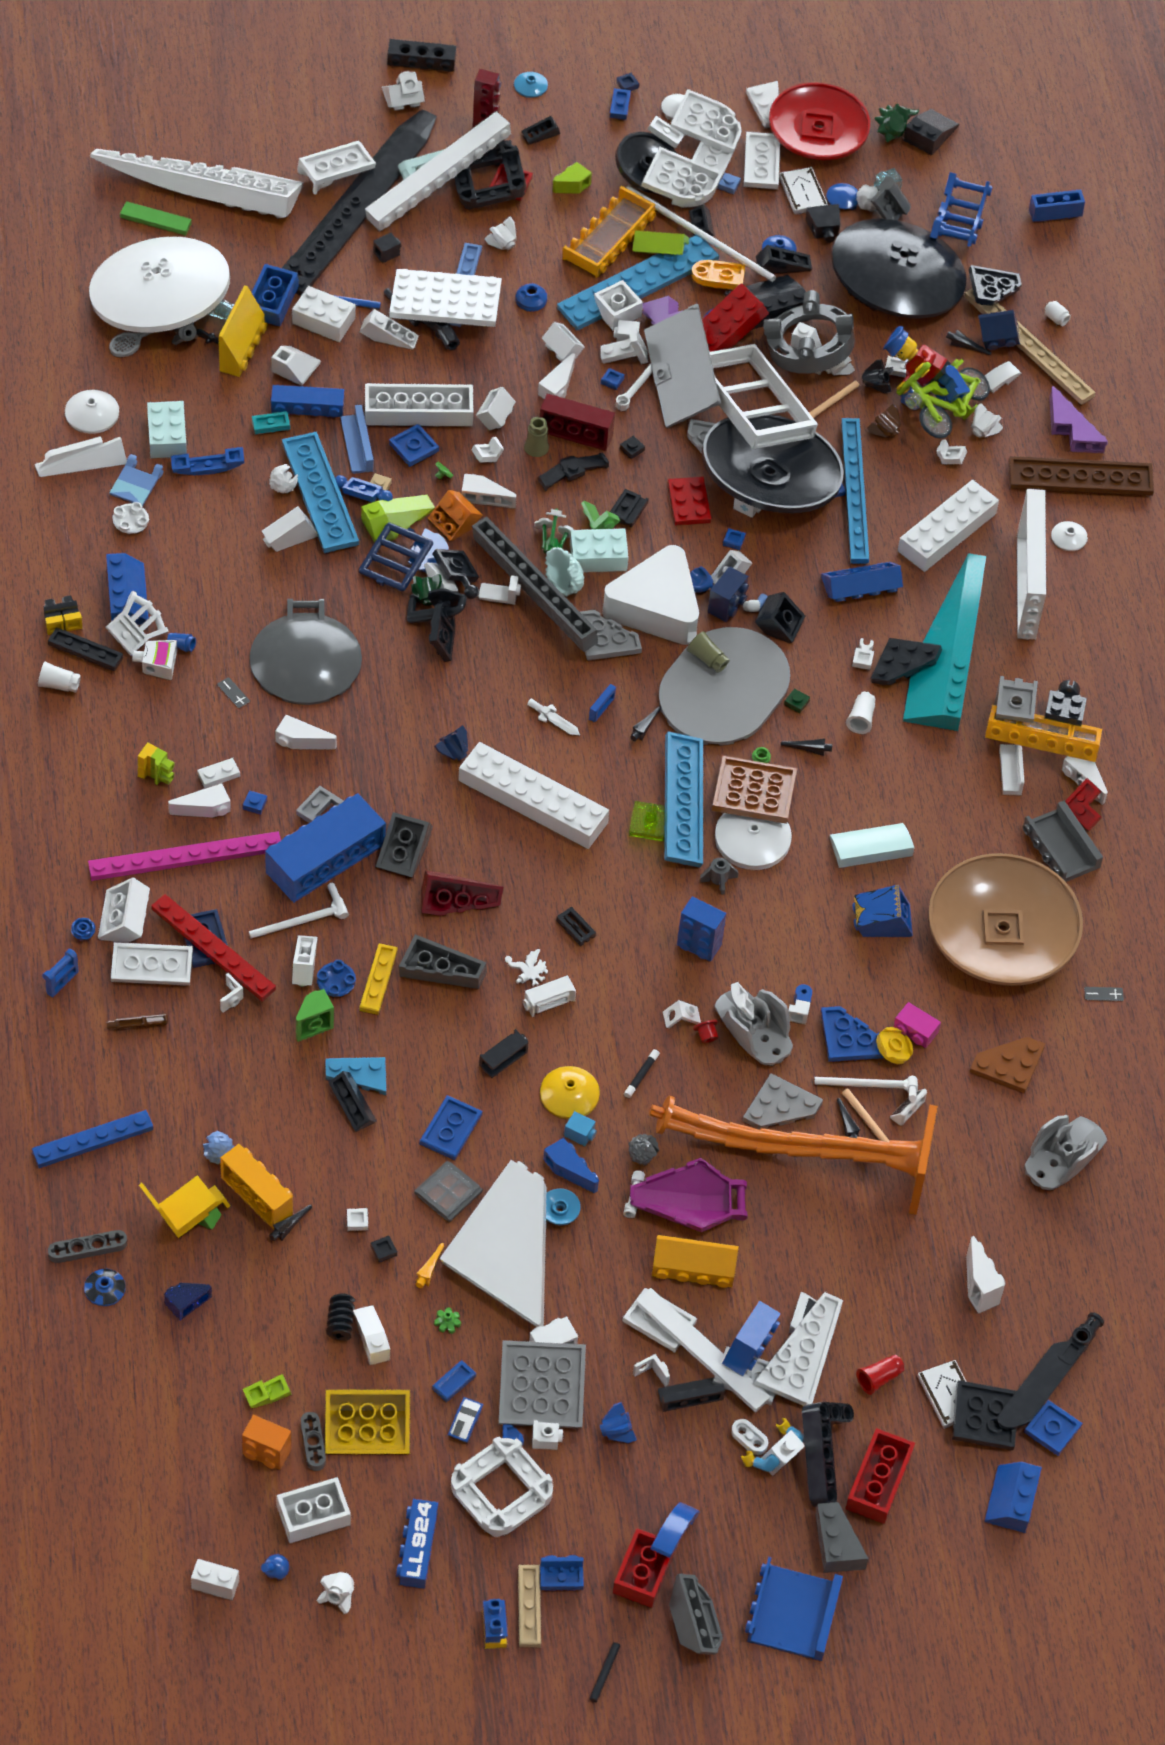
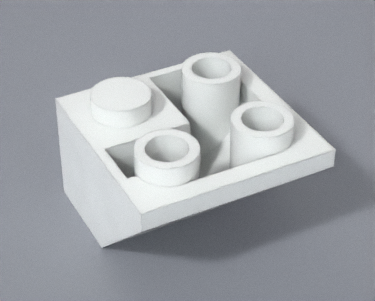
[271,346,321,386]

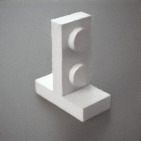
[601,327,648,364]

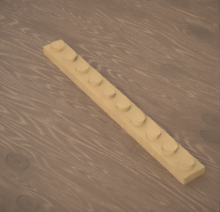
[964,288,1095,405]

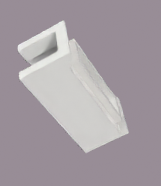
[523,976,576,1017]

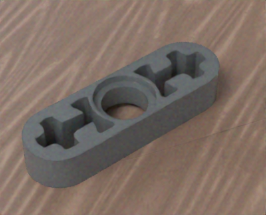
[301,1412,326,1471]

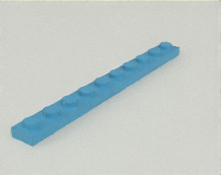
[841,418,869,564]

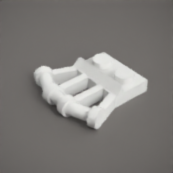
[105,591,168,655]

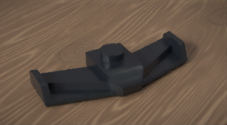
[537,452,609,491]

